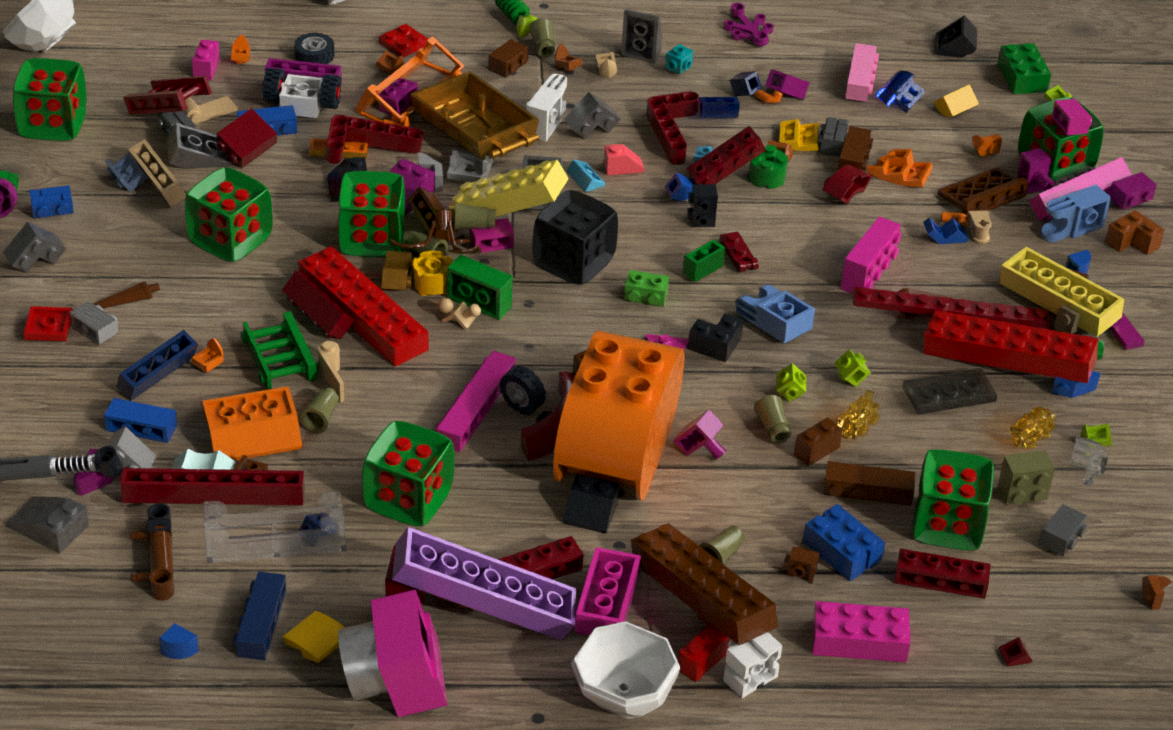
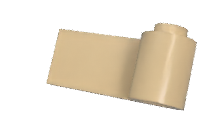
[184,96,238,124]
[318,341,344,403]

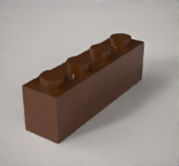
[824,461,915,506]

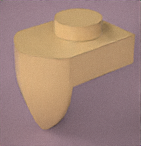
[596,52,617,78]

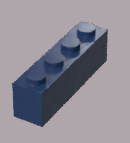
[116,330,198,401]
[233,571,287,660]

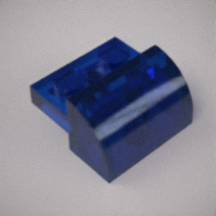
[875,71,926,113]
[698,97,740,119]

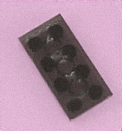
[902,368,997,415]

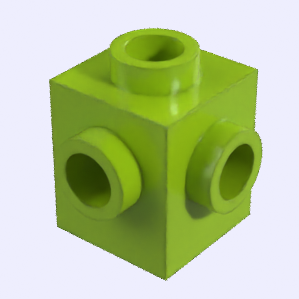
[834,349,871,387]
[776,363,807,402]

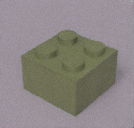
[997,450,1055,505]

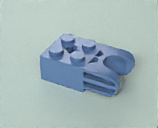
[1041,184,1111,242]
[735,284,815,343]

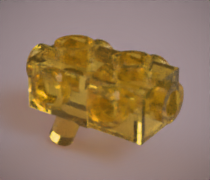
[836,390,880,440]
[1009,407,1056,449]

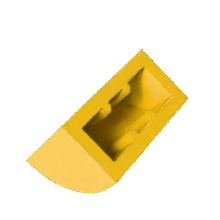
[933,84,979,117]

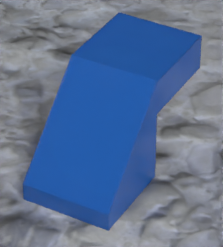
[923,218,969,244]

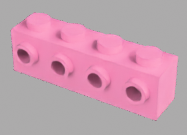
[845,43,879,102]

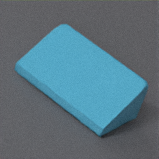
[567,160,605,192]

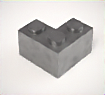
[564,92,621,139]
[3,221,66,272]

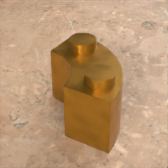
[381,251,414,290]

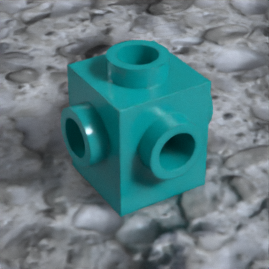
[665,44,694,75]

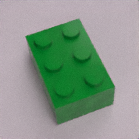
[997,43,1051,95]
[447,254,513,320]

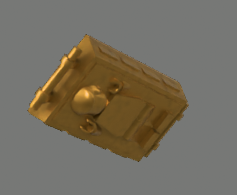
[410,71,539,160]

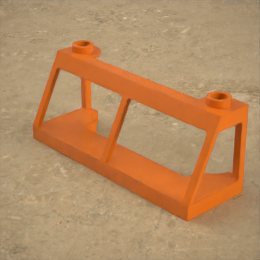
[354,36,464,124]

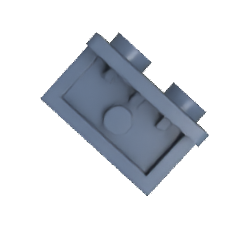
[105,153,148,192]

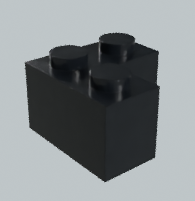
[688,313,744,362]

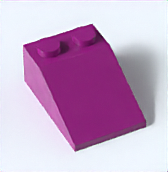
[389,159,435,218]

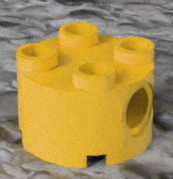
[413,250,453,296]

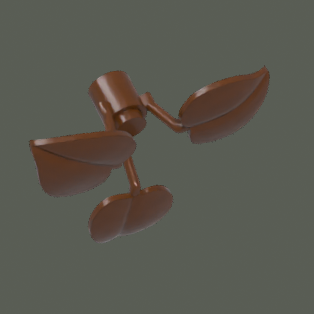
[390,210,482,254]

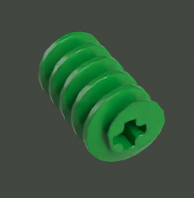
[495,0,530,24]

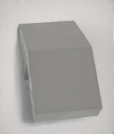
[418,153,443,191]

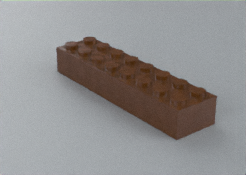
[631,523,778,646]

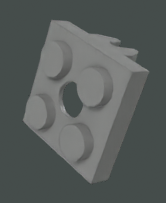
[447,150,493,183]

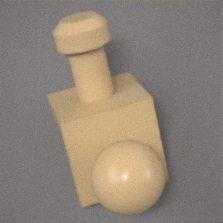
[438,298,481,330]

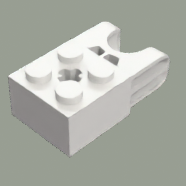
[525,74,567,142]

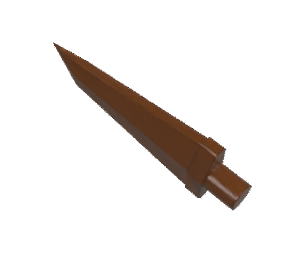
[94,281,160,308]

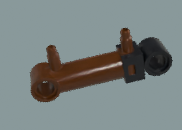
[130,503,174,601]

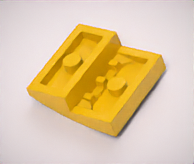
[779,119,820,151]
[282,611,345,663]

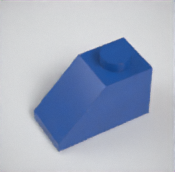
[1051,371,1101,398]

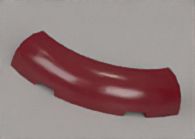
[521,371,575,461]

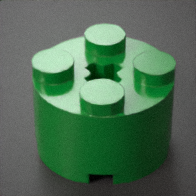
[748,145,788,189]

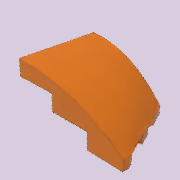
[866,149,933,187]

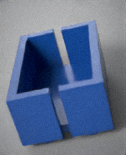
[802,504,885,581]

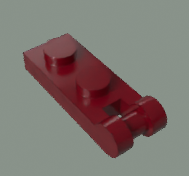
[719,232,759,273]

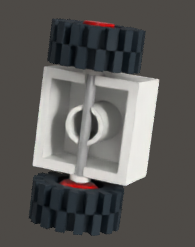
[262,67,342,118]

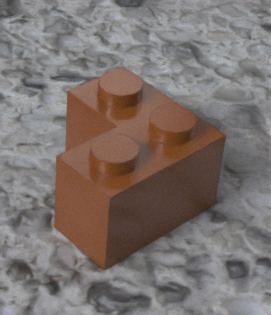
[1105,210,1165,255]

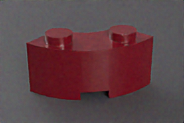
[822,165,873,204]

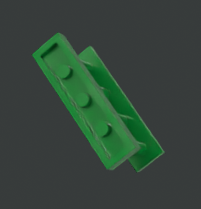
[240,311,317,390]

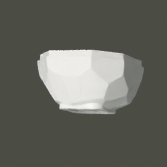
[2,0,76,53]
[571,621,680,719]

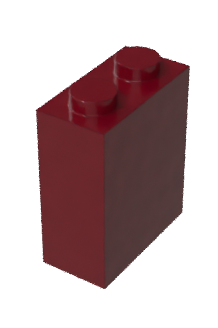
[216,108,277,168]

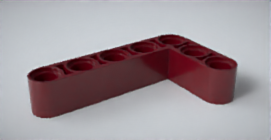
[646,91,699,165]
[325,115,424,164]

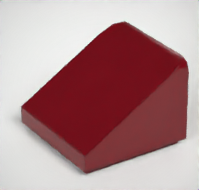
[999,637,1033,666]

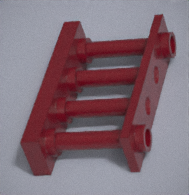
[123,76,212,115]

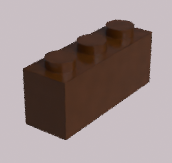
[838,126,874,171]
[407,186,457,240]

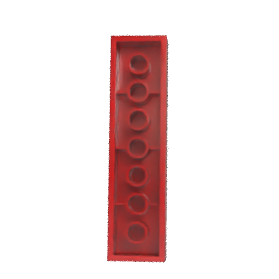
[298,246,429,367]
[924,310,1098,383]

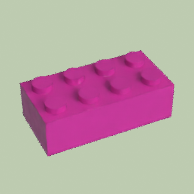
[841,216,902,293]
[575,547,641,636]
[813,601,910,663]

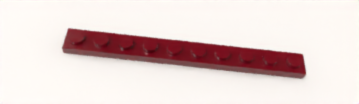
[851,287,1052,329]

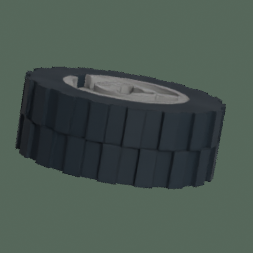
[294,32,335,64]
[499,365,546,415]

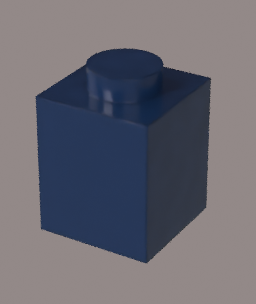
[729,71,762,97]

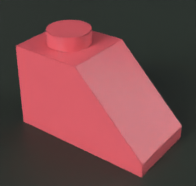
[603,144,644,175]

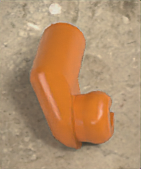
[754,89,783,103]
[941,212,969,227]

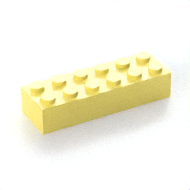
[448,160,569,218]
[1000,247,1124,337]

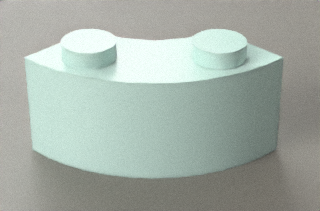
[172,449,236,470]

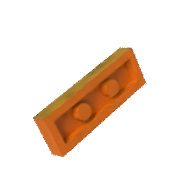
[309,138,368,159]

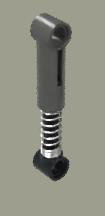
[0,446,123,483]

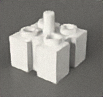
[723,632,782,698]

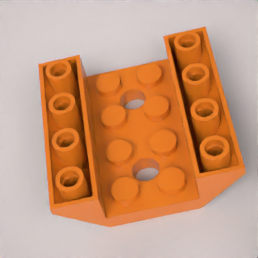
[200,386,303,461]

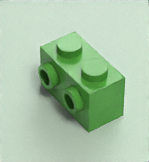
[624,270,669,307]

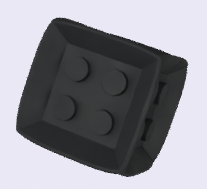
[532,190,618,285]

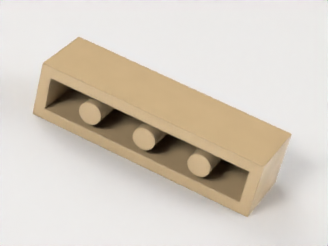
[129,139,186,208]

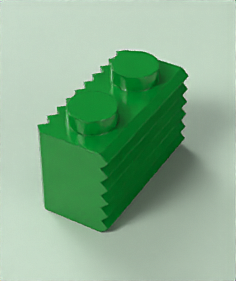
[682,239,725,282]

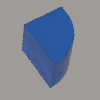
[665,173,695,201]
[1065,250,1091,274]
[159,623,199,659]

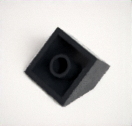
[935,15,977,58]
[327,157,367,202]
[563,475,620,534]

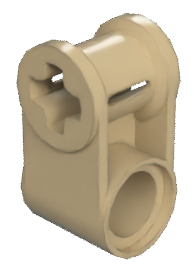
[967,210,992,244]

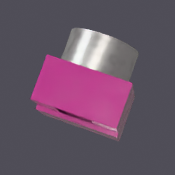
[338,590,448,717]

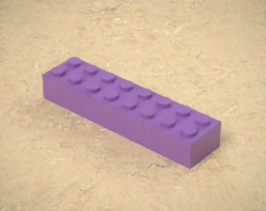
[392,527,576,641]

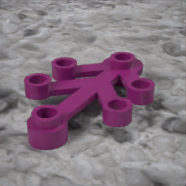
[723,3,774,47]

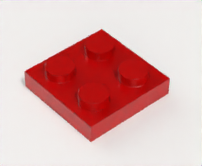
[379,24,428,58]
[23,306,73,341]

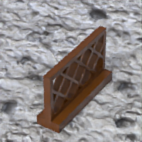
[938,168,1027,215]

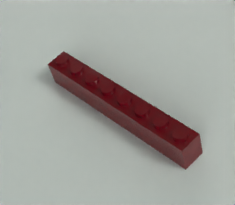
[120,468,305,506]

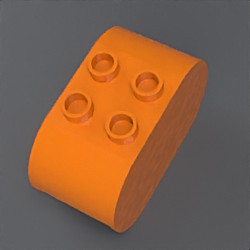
[553,330,684,501]

